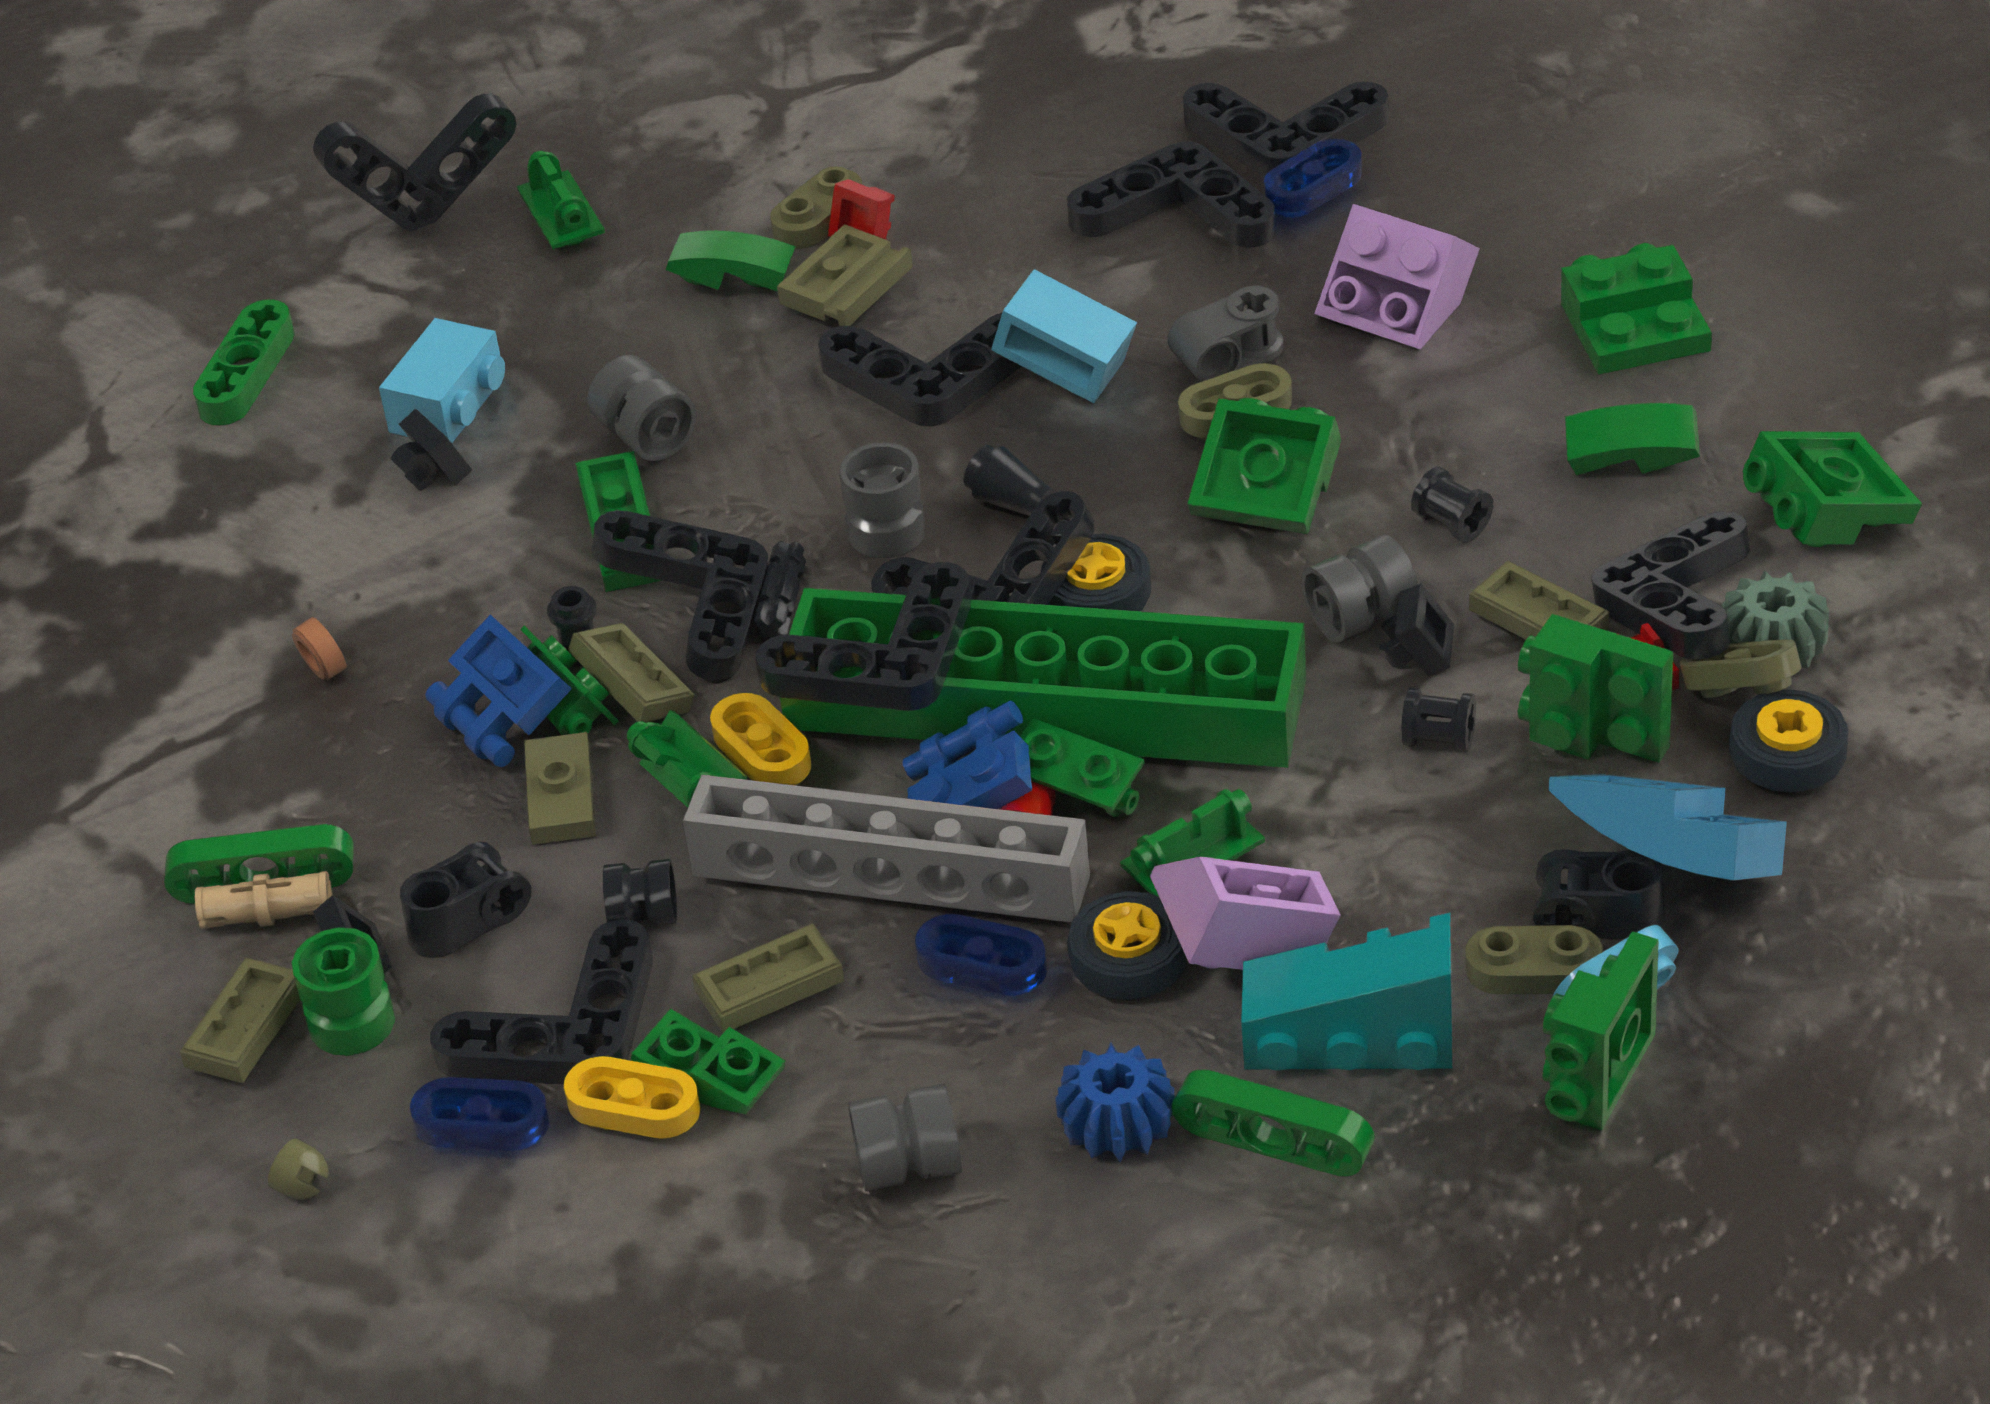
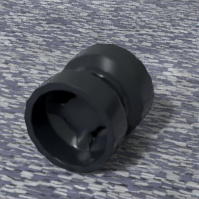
[603,859,677,925]

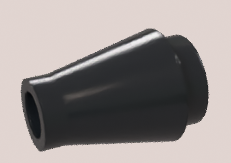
[963,444,1056,516]

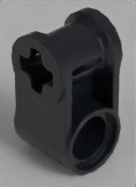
[400,842,532,958]
[1533,849,1665,939]

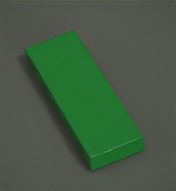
[576,451,662,592]

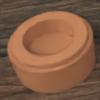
[292,617,347,681]

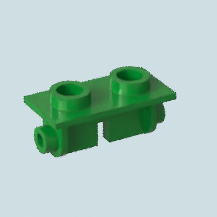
[517,151,605,249]
[520,625,619,735]
[627,710,747,808]
[1020,718,1145,817]
[1120,789,1265,898]

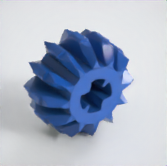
[1055,1042,1175,1162]

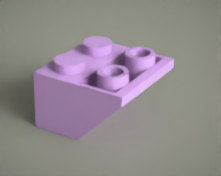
[1314,204,1480,349]
[1150,857,1341,970]

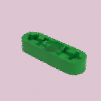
[193,299,295,426]
[164,824,354,904]
[1171,1069,1375,1177]

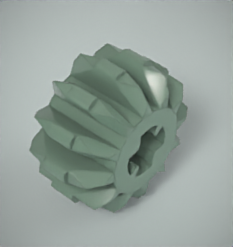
[1722,571,1829,668]

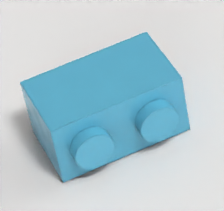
[991,269,1137,403]
[379,318,505,443]

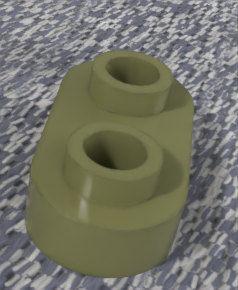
[770,166,863,249]
[1178,363,1292,439]
[1679,639,1802,698]
[1465,925,1603,995]

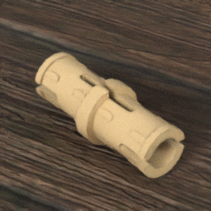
[195,871,332,930]

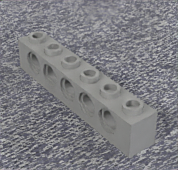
[683,775,1090,923]

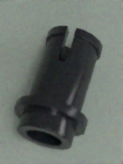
[547,586,597,667]

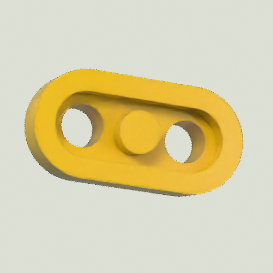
[710,693,811,785]
[564,1056,700,1139]

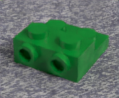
[1561,243,1712,375]
[1187,398,1341,534]
[1742,431,1922,547]
[1518,614,1673,763]
[1542,931,1659,1130]

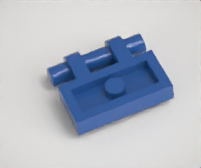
[425,615,572,767]
[902,701,1032,809]

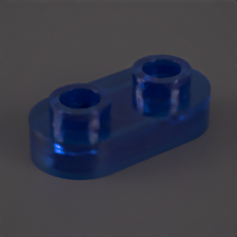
[1264,139,1362,218]
[915,914,1047,996]
[410,1077,550,1151]

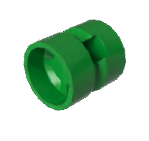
[292,927,395,1056]

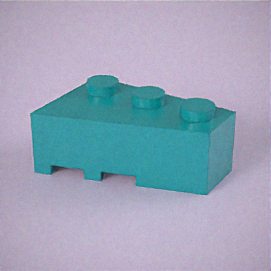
[1241,912,1453,1071]

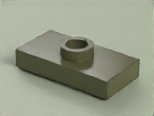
[1469,560,1609,639]
[568,623,695,722]
[524,732,596,845]
[692,923,844,1033]
[180,957,300,1083]

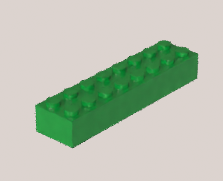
[780,588,1306,768]

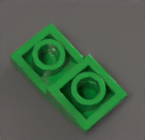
[665,230,796,292]
[1565,403,1700,476]
[631,1008,786,1114]

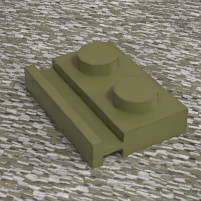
[777,224,913,326]

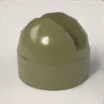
[268,1138,329,1200]

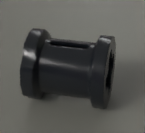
[1411,466,1494,543]
[1401,687,1476,752]

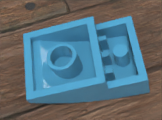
[1549,774,1787,880]

